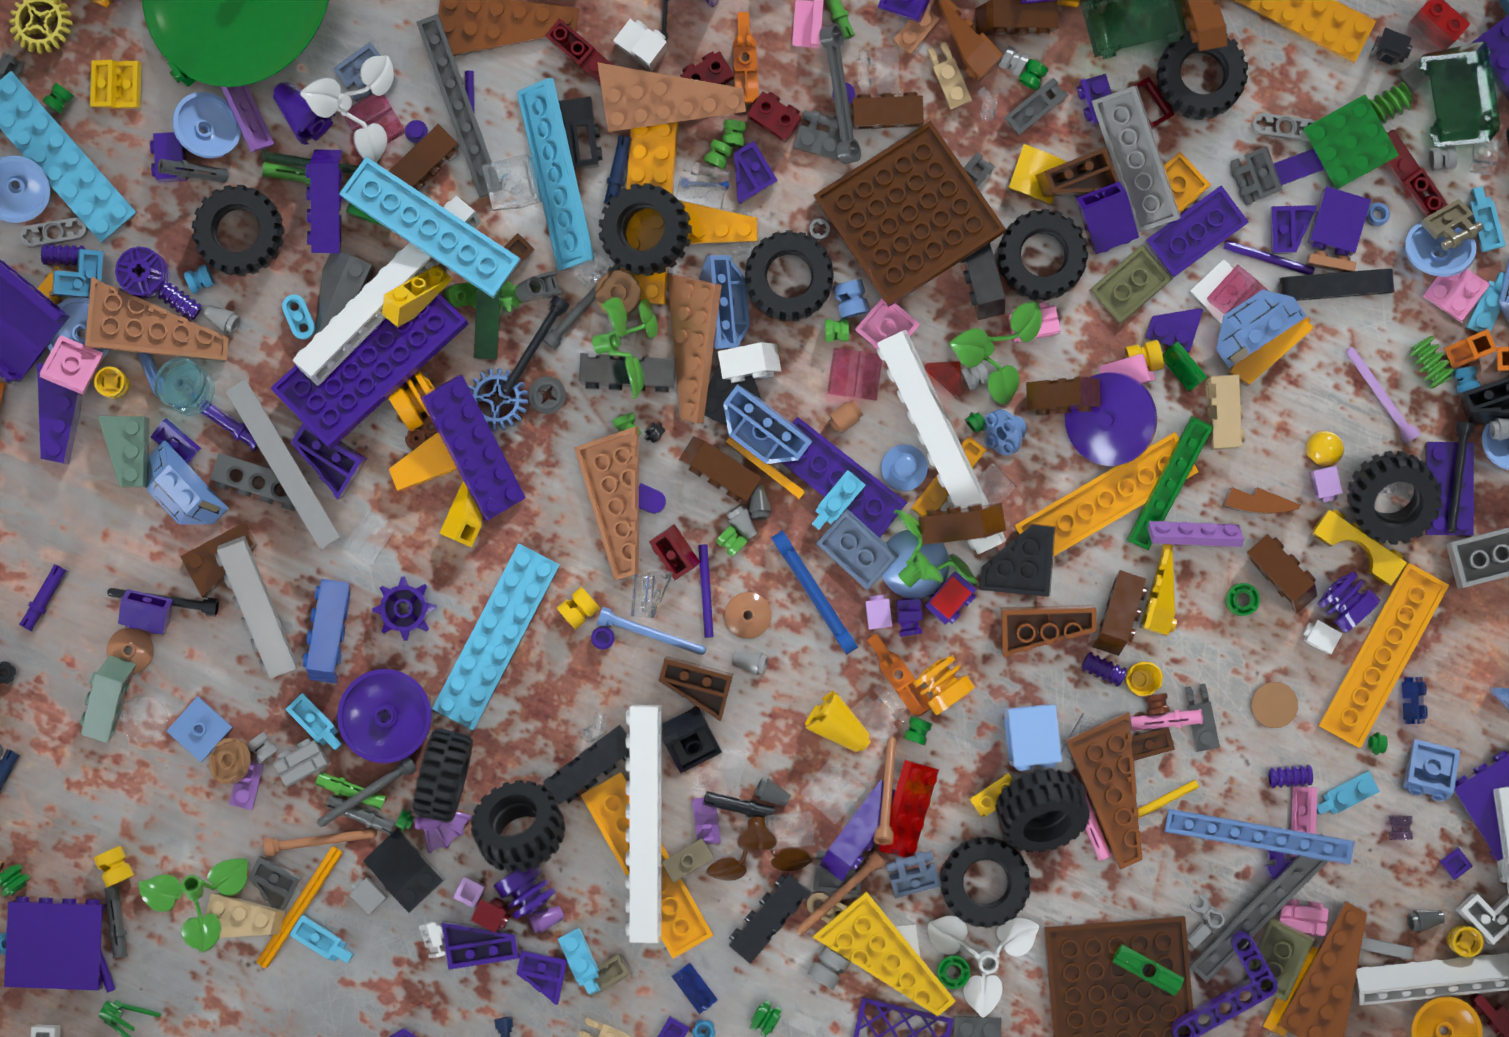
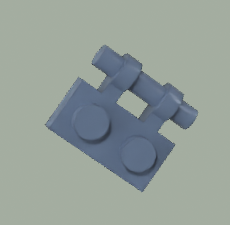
[333,42,381,101]
[886,851,940,899]

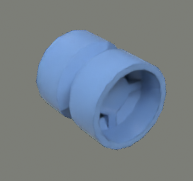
[833,279,870,319]

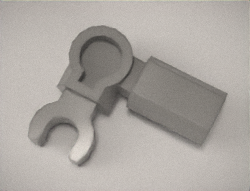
[1187,894,1225,950]

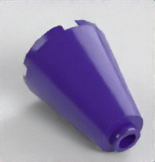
[273,82,336,145]

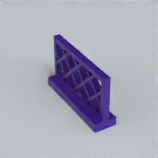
[853,997,954,1037]

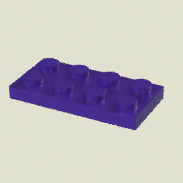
[1146,185,1249,278]
[1425,442,1474,536]

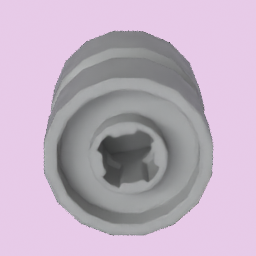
[808,945,851,990]

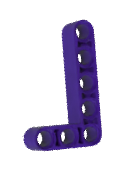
[1171,931,1278,1037]

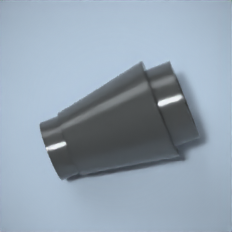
[749,485,772,520]
[754,778,791,807]
[1407,910,1445,933]

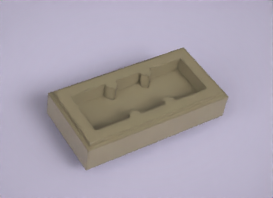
[661,838,714,883]
[589,953,632,998]

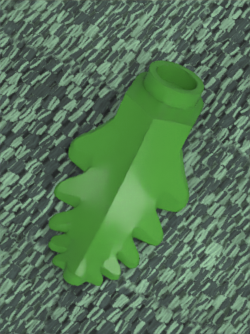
[445,282,523,315]

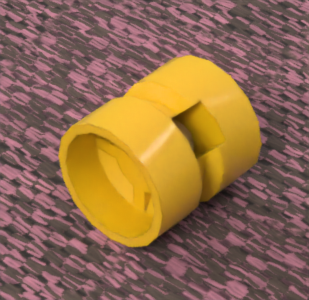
[1125,340,1164,371]
[94,366,130,399]
[556,586,601,630]
[93,845,134,888]
[1446,924,1484,957]

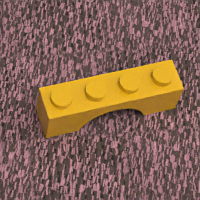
[1310,509,1407,586]

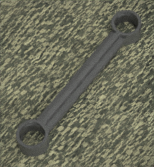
[820,24,861,164]

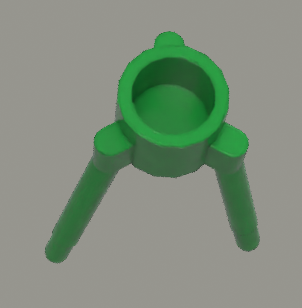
[98,1000,161,1037]

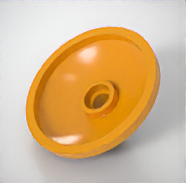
[1411,996,1482,1037]

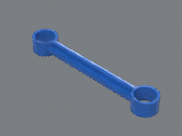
[771,530,858,655]

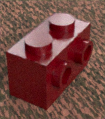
[680,51,734,85]
[747,91,801,143]
[649,524,700,580]
[470,896,511,933]

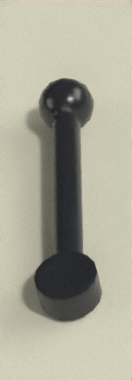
[661,0,669,41]

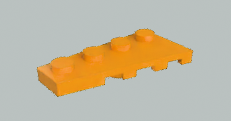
[681,201,758,244]

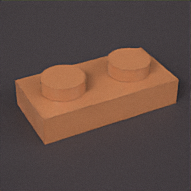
[893,8,940,56]
[1305,251,1357,272]

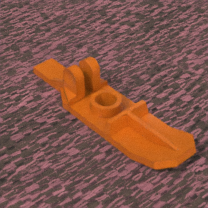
[733,12,759,103]
[867,633,930,716]

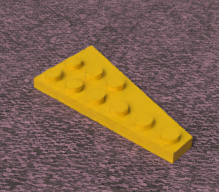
[812,892,956,1016]

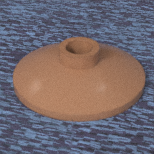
[725,592,771,639]
[107,628,154,674]

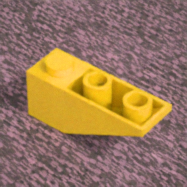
[382,265,452,327]
[439,480,482,548]

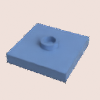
[166,696,233,762]

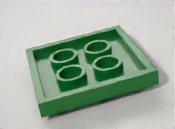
[1303,94,1399,189]

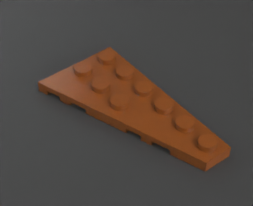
[438,0,579,56]
[1064,712,1143,869]
[1277,901,1367,1037]

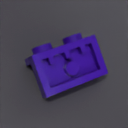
[1076,73,1112,127]

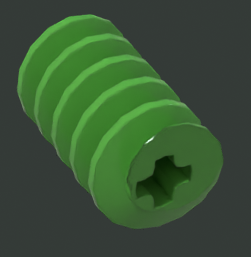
[1369,82,1413,124]
[1410,336,1454,389]

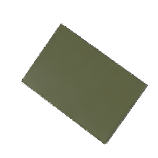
[1090,244,1173,325]
[1244,918,1315,1001]

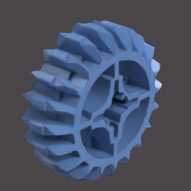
[468,368,529,431]

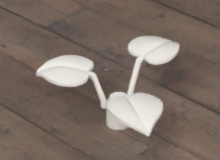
[300,55,394,163]
[928,915,1039,1018]

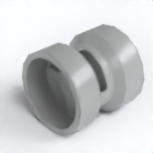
[999,46,1030,77]
[1429,145,1458,171]
[960,362,989,391]
[246,732,278,764]

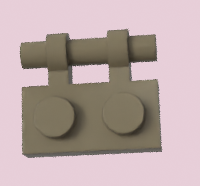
[1421,199,1483,251]

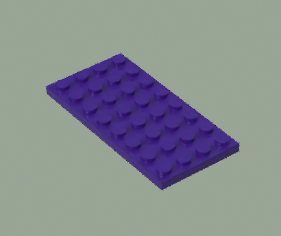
[270,294,469,450]

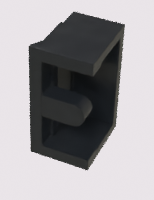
[1369,27,1413,66]
[565,118,603,170]

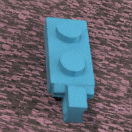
[1469,186,1506,253]
[1466,272,1505,333]
[812,470,865,530]
[286,693,343,750]
[1317,771,1380,815]
[290,915,354,963]
[558,929,600,994]

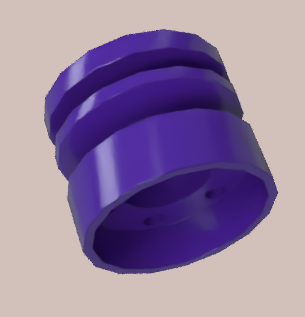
[115,246,171,300]
[1317,571,1381,633]
[493,867,556,919]

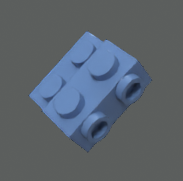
[1403,739,1460,801]

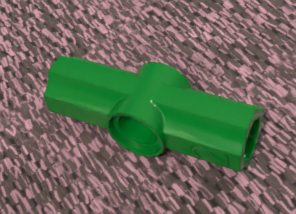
[1112,944,1185,996]

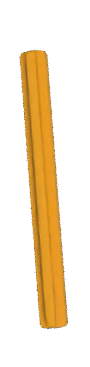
[257,846,343,969]

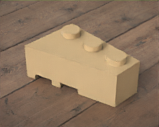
[1205,375,1245,450]
[206,893,285,938]

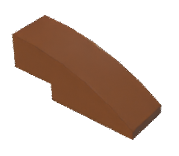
[1222,487,1301,514]

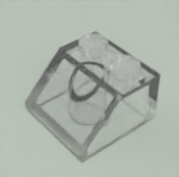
[482,154,542,211]

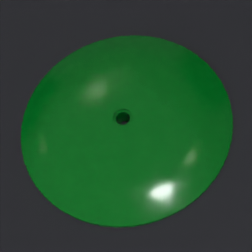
[142,0,329,87]

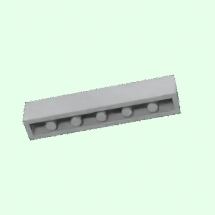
[215,536,297,679]

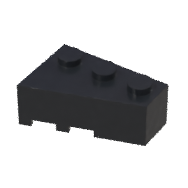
[1461,377,1509,424]

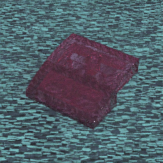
[343,94,405,144]
[1207,264,1269,314]
[827,348,882,401]

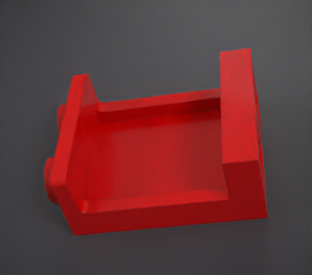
[1410,0,1470,52]

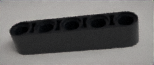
[1279,269,1395,301]

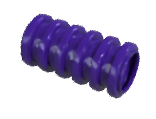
[41,244,86,266]
[158,282,202,321]
[1081,652,1127,687]
[1268,764,1313,788]

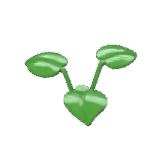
[592,297,658,399]
[949,301,1042,405]
[894,509,978,588]
[138,859,248,952]

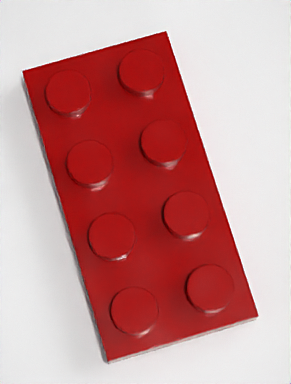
[878,760,939,858]

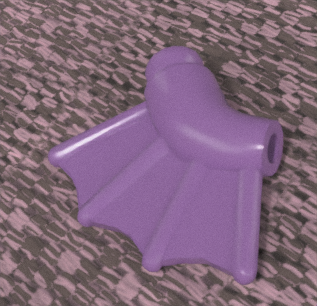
[415,812,471,853]

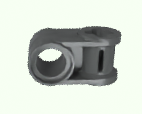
[516,271,563,302]

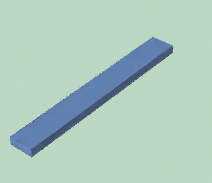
[1165,809,1355,865]

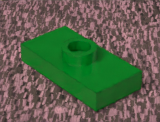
[1162,341,1207,392]

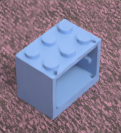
[1003,704,1062,771]

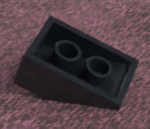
[363,828,445,913]

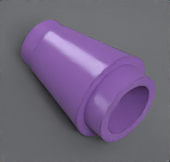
[528,906,564,933]

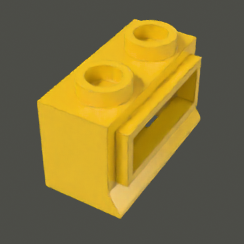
[968,772,1013,817]

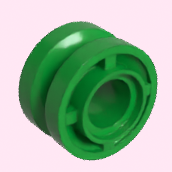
[1225,583,1260,616]
[0,863,31,898]
[937,954,970,989]
[749,1000,782,1037]

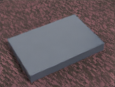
[816,509,899,591]

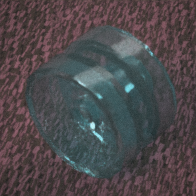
[154,357,215,416]

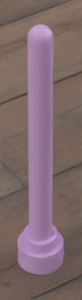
[1346,347,1421,445]

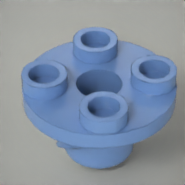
[985,409,1027,456]
[881,445,928,491]

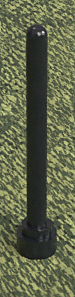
[502,296,570,394]
[1447,421,1474,534]
[107,588,219,617]

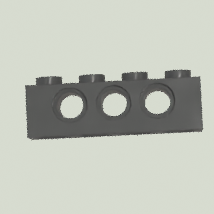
[210,453,310,512]

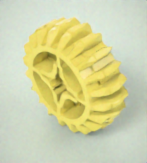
[9,0,73,54]

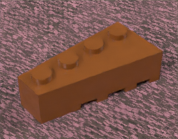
[1175,0,1227,51]
[1000,605,1097,657]

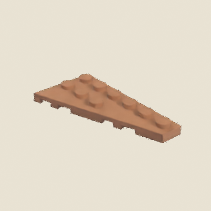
[667,273,722,423]
[85,277,229,362]
[574,426,639,581]

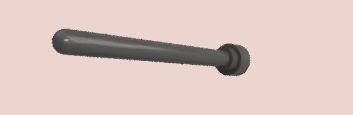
[543,263,620,350]
[317,757,418,827]

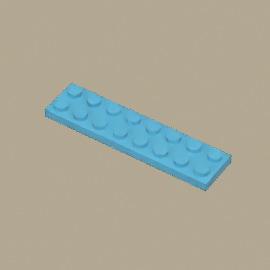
[0,71,137,243]
[517,78,594,271]
[339,157,521,298]
[432,543,560,730]

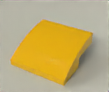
[90,60,142,108]
[1008,144,1066,205]

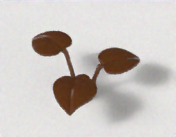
[706,817,813,881]

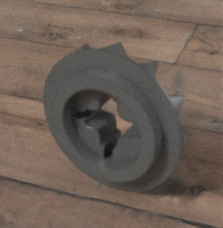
[529,377,566,414]

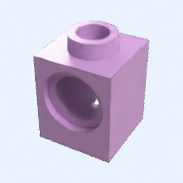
[1310,466,1342,502]
[865,595,892,630]
[453,875,487,908]

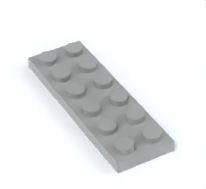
[1092,85,1181,233]

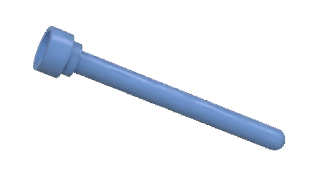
[597,607,706,655]

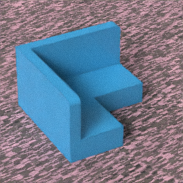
[49,249,103,298]

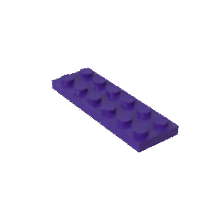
[420,375,526,521]
[780,417,907,538]

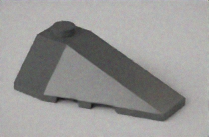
[315,251,375,335]

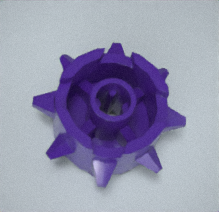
[372,576,437,641]

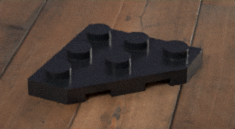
[704,349,761,427]
[980,524,1056,597]

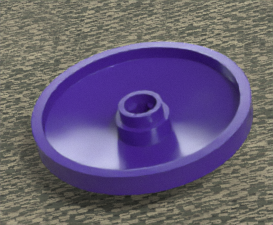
[1065,372,1157,466]
[337,669,432,763]

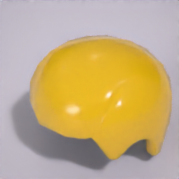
[1306,431,1344,466]
[1125,661,1163,696]

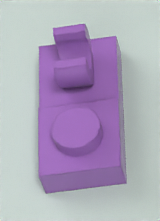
[229,761,264,810]
[692,797,721,845]

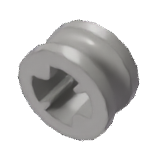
[809,218,830,240]

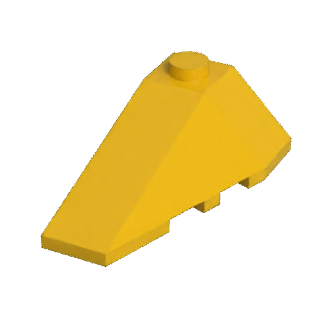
[1139,544,1177,636]

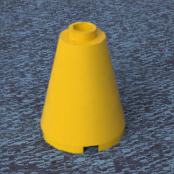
[805,690,870,752]

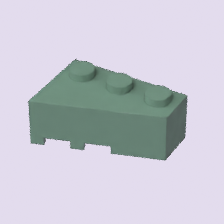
[98,416,149,488]
[80,655,136,743]

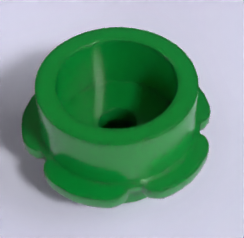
[965,412,986,434]
[1368,732,1388,755]
[395,809,415,831]

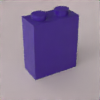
[1076,181,1139,254]
[1307,186,1371,256]

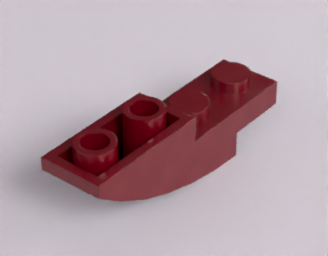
[545,18,613,86]
[1385,129,1448,217]
[1469,993,1509,1037]

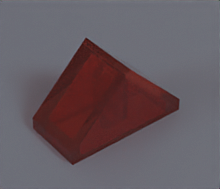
[924,361,962,399]

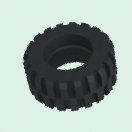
[1156,30,1248,120]
[598,183,692,276]
[192,184,285,276]
[997,209,1088,301]
[745,230,834,322]
[1347,451,1442,545]
[412,728,473,823]
[995,769,1090,853]
[471,780,565,873]
[940,837,1031,928]

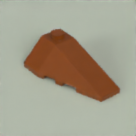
[936,0,1003,82]

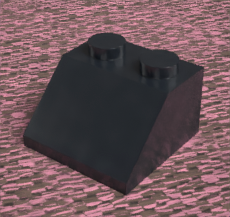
[661,706,722,773]

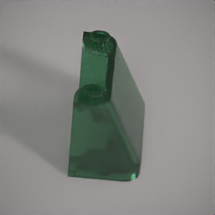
[1080,0,1186,59]
[1419,41,1500,147]

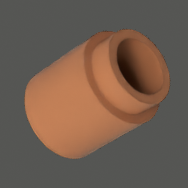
[828,400,863,433]

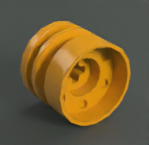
[388,370,435,432]
[913,655,975,715]

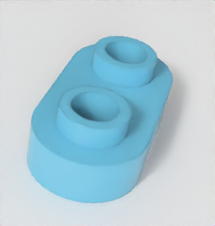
[282,294,316,340]

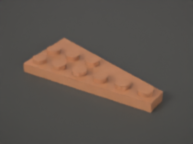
[597,62,746,132]

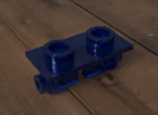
[1402,677,1428,724]
[671,963,718,1014]

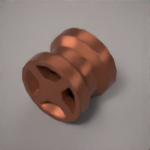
[1144,693,1170,715]

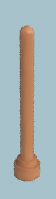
[874,737,896,845]
[264,829,377,857]
[797,850,886,935]

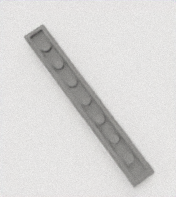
[225,379,341,550]

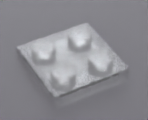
[800,758,866,824]

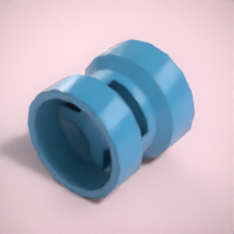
[184,264,215,294]
[1453,366,1480,393]

